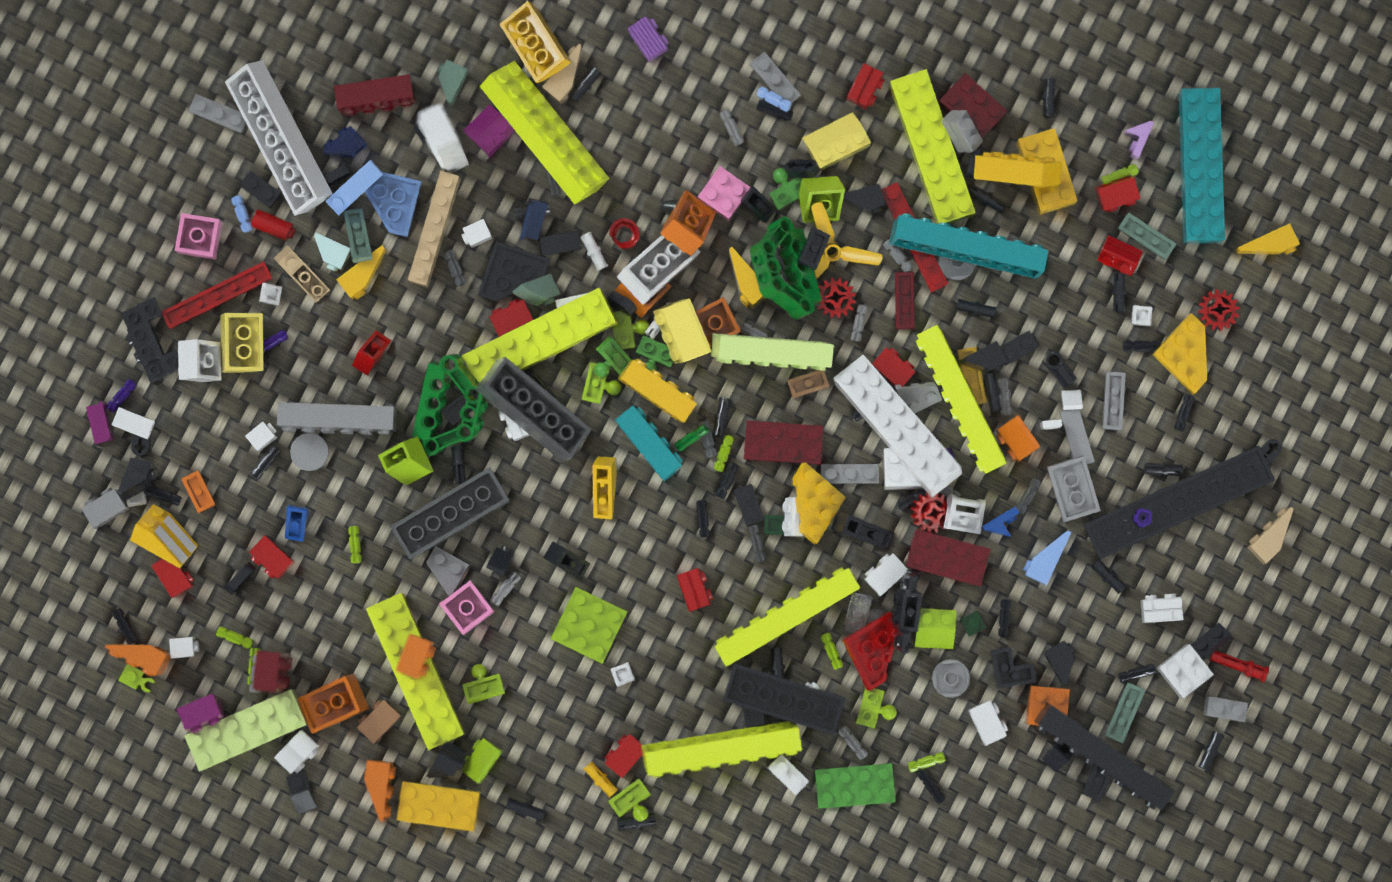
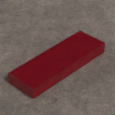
[895,272,915,330]

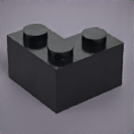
[990,647,1036,689]

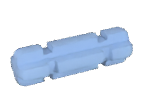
[757,87,792,112]
[231,195,253,232]

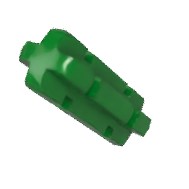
[675,424,709,451]

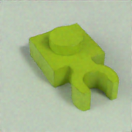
[118,664,156,692]

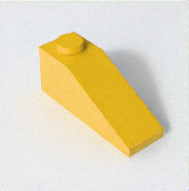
[1235,223,1300,255]
[336,245,386,300]
[592,456,617,519]

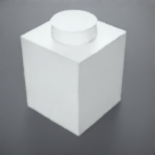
[461,219,492,248]
[245,422,278,452]
[169,637,199,658]

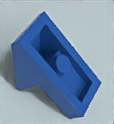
[285,505,309,542]
[982,506,1019,537]

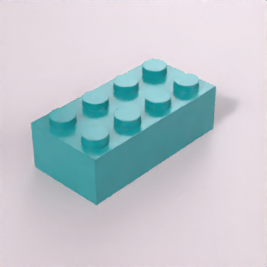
[615,406,682,482]

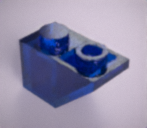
[322,126,368,158]

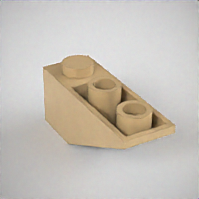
[542,44,582,105]
[274,245,330,303]
[1247,507,1294,564]

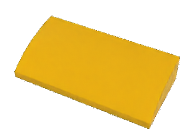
[499,1,571,83]

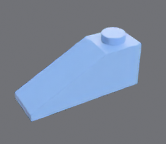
[325,160,384,216]
[1023,531,1071,585]

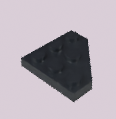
[478,241,551,302]

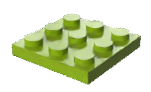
[551,587,627,664]

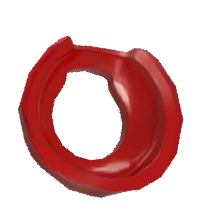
[609,218,640,249]

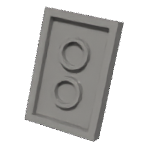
[1047,456,1101,522]

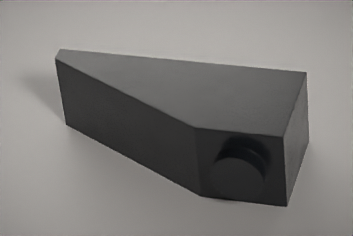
[831,511,895,551]

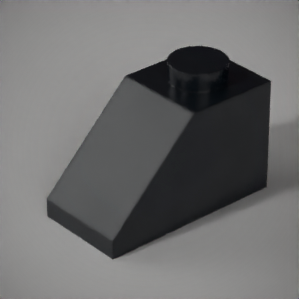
[843,183,885,215]
[959,341,1007,373]
[118,457,157,500]
[543,541,591,580]
[486,546,515,577]
[1043,641,1075,686]
[426,740,466,778]
[1042,742,1074,772]

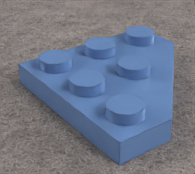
[365,172,422,237]

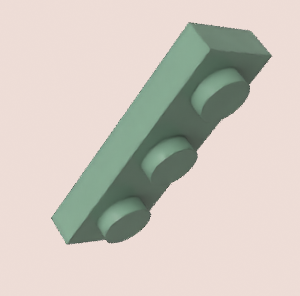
[343,209,372,263]
[1117,212,1176,260]
[1104,682,1146,743]

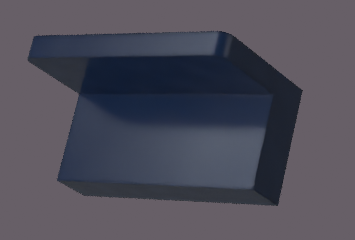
[520,198,548,240]

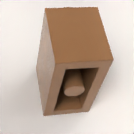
[357,700,402,744]

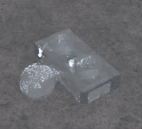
[843,593,883,632]

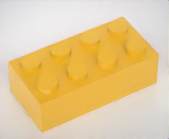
[1016,128,1077,215]
[974,151,1062,187]
[617,359,697,423]
[397,781,481,831]

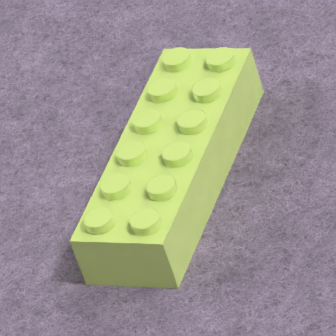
[711,333,834,371]
[184,689,308,771]

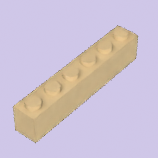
[408,171,461,288]

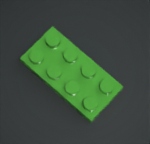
[815,763,895,809]

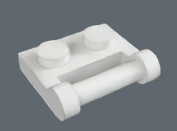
[944,494,986,534]

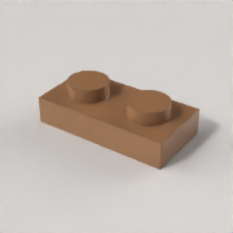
[787,370,830,399]

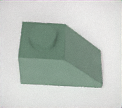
[437,60,469,106]
[513,274,560,306]

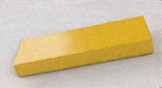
[957,347,987,405]

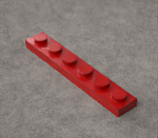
[881,182,948,293]
[162,262,273,330]

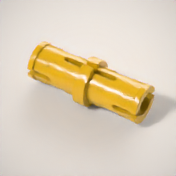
[583,761,618,798]

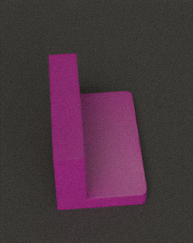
[86,401,115,444]

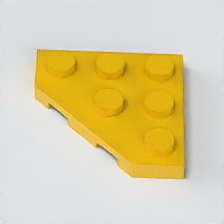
[1152,313,1207,394]
[792,463,846,544]

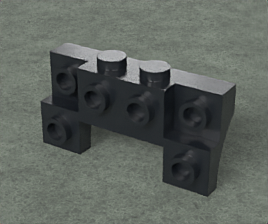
[121,297,179,384]
[891,570,922,653]

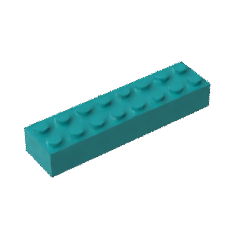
[1179,88,1225,244]
[889,214,1049,279]

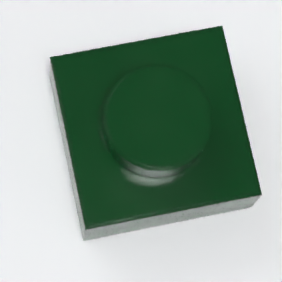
[764,515,784,535]
[960,611,986,637]

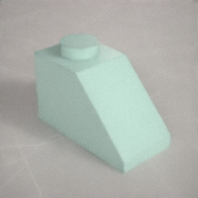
[314,233,351,272]

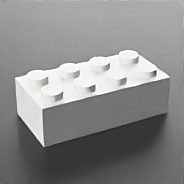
[617,235,700,305]

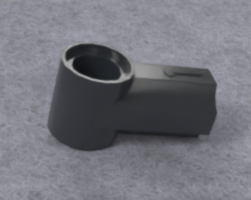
[1043,352,1077,389]

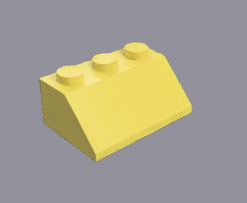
[802,112,871,172]
[653,298,712,364]
[221,313,263,373]

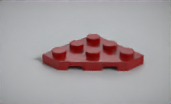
[842,612,898,691]

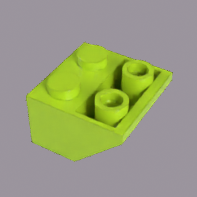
[378,436,434,486]

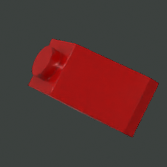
[352,331,392,376]

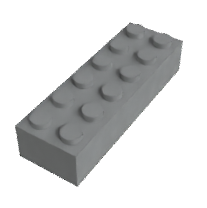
[277,402,398,436]

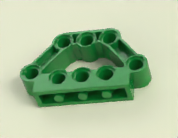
[750,216,822,320]
[412,353,488,456]

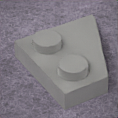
[895,382,942,414]
[426,546,469,596]

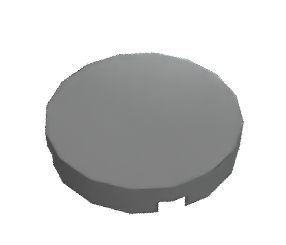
[938,256,976,280]
[290,433,329,471]
[931,659,970,698]

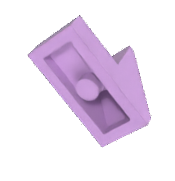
[1123,121,1154,160]

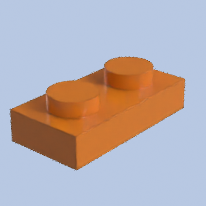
[181,470,216,513]

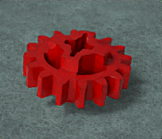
[817,277,856,319]
[1197,289,1240,331]
[911,491,948,533]

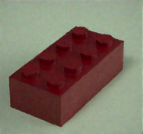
[334,74,416,117]
[744,420,823,466]
[905,529,991,587]
[252,651,293,692]

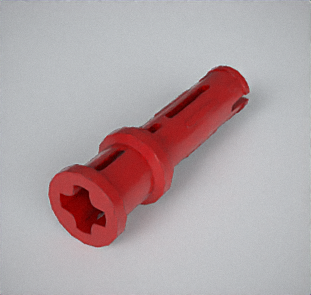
[1209,651,1269,683]

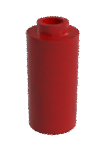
[251,209,296,241]

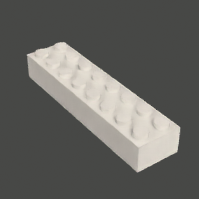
[225,60,332,215]
[418,104,469,173]
[833,355,962,497]

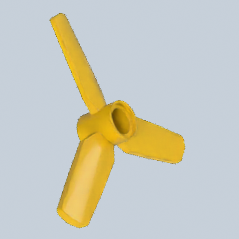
[811,202,882,280]

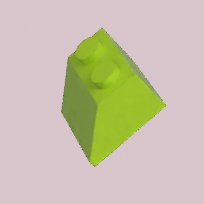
[799,176,845,223]
[914,608,956,649]
[462,738,503,784]

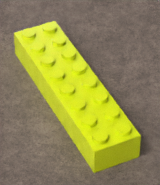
[480,61,610,204]
[889,69,976,224]
[462,288,618,383]
[916,325,1007,474]
[714,567,860,666]
[366,593,465,750]
[641,721,802,777]

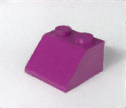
[463,104,516,158]
[177,693,225,733]

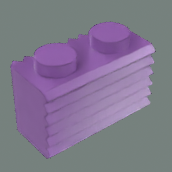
[627,16,669,62]

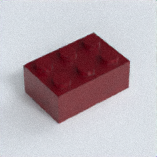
[938,73,1007,140]

